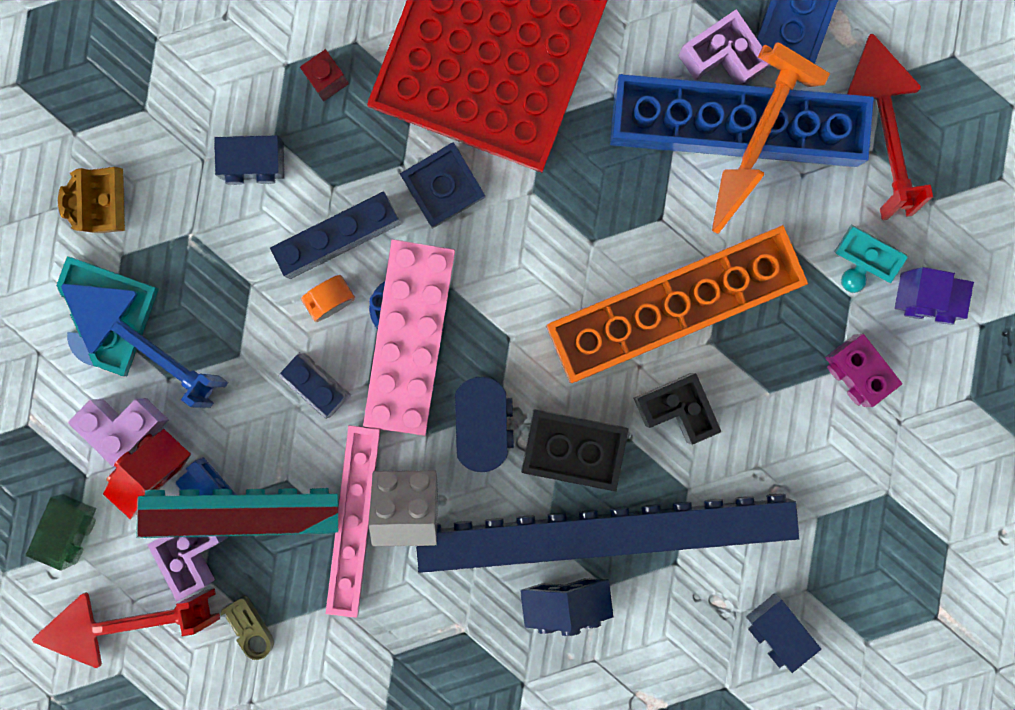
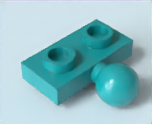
[835,224,908,293]

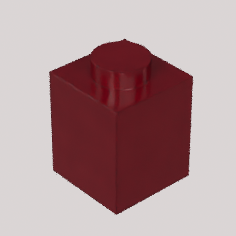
[300,49,349,101]

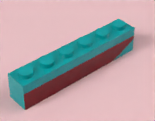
[136,488,338,538]

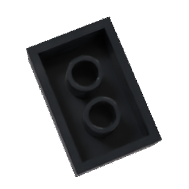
[521,409,629,492]

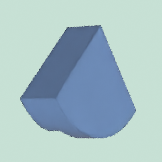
[67,332,93,366]

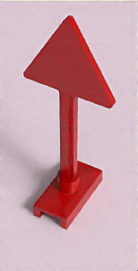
[847,34,933,220]
[32,588,220,668]

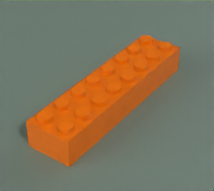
[546,225,808,383]

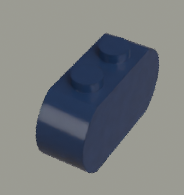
[455,377,514,472]

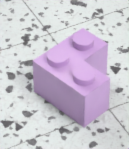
[678,9,770,85]
[68,398,169,467]
[147,536,228,601]

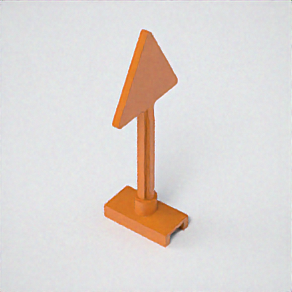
[712,42,830,234]

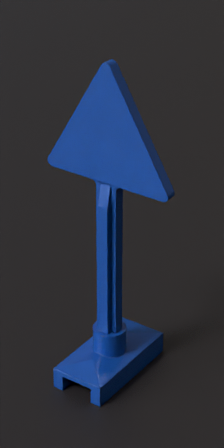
[61,284,229,408]

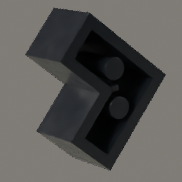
[633,373,722,445]

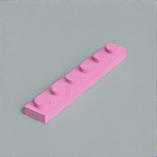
[326,425,381,618]

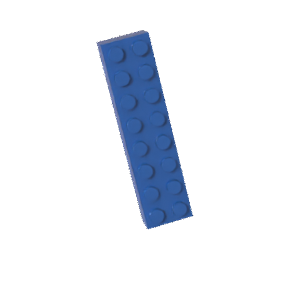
[610,74,874,167]

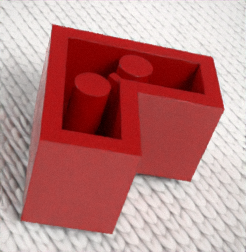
[103,429,191,520]

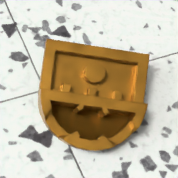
[58,167,125,233]

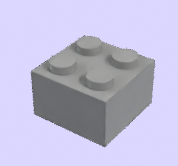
[368,470,438,546]

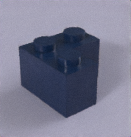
[520,578,614,636]

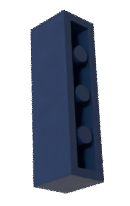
[270,191,401,279]

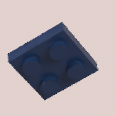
[400,142,486,229]

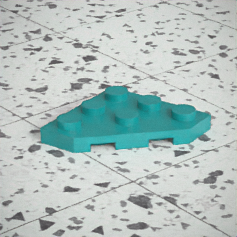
[56,256,159,376]

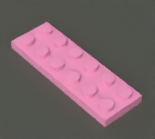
[363,239,455,436]

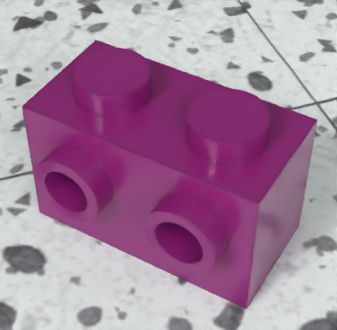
[825,333,903,407]

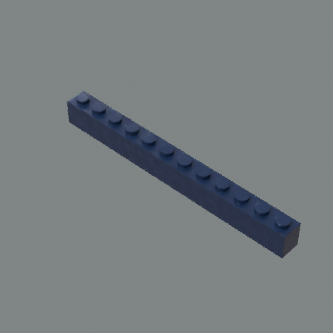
[416,494,800,573]

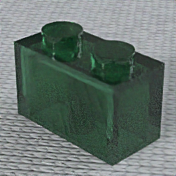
[25,494,97,571]

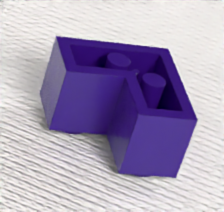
[894,267,974,325]

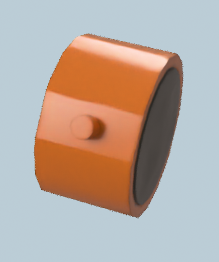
[301,275,355,322]

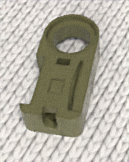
[220,596,274,660]

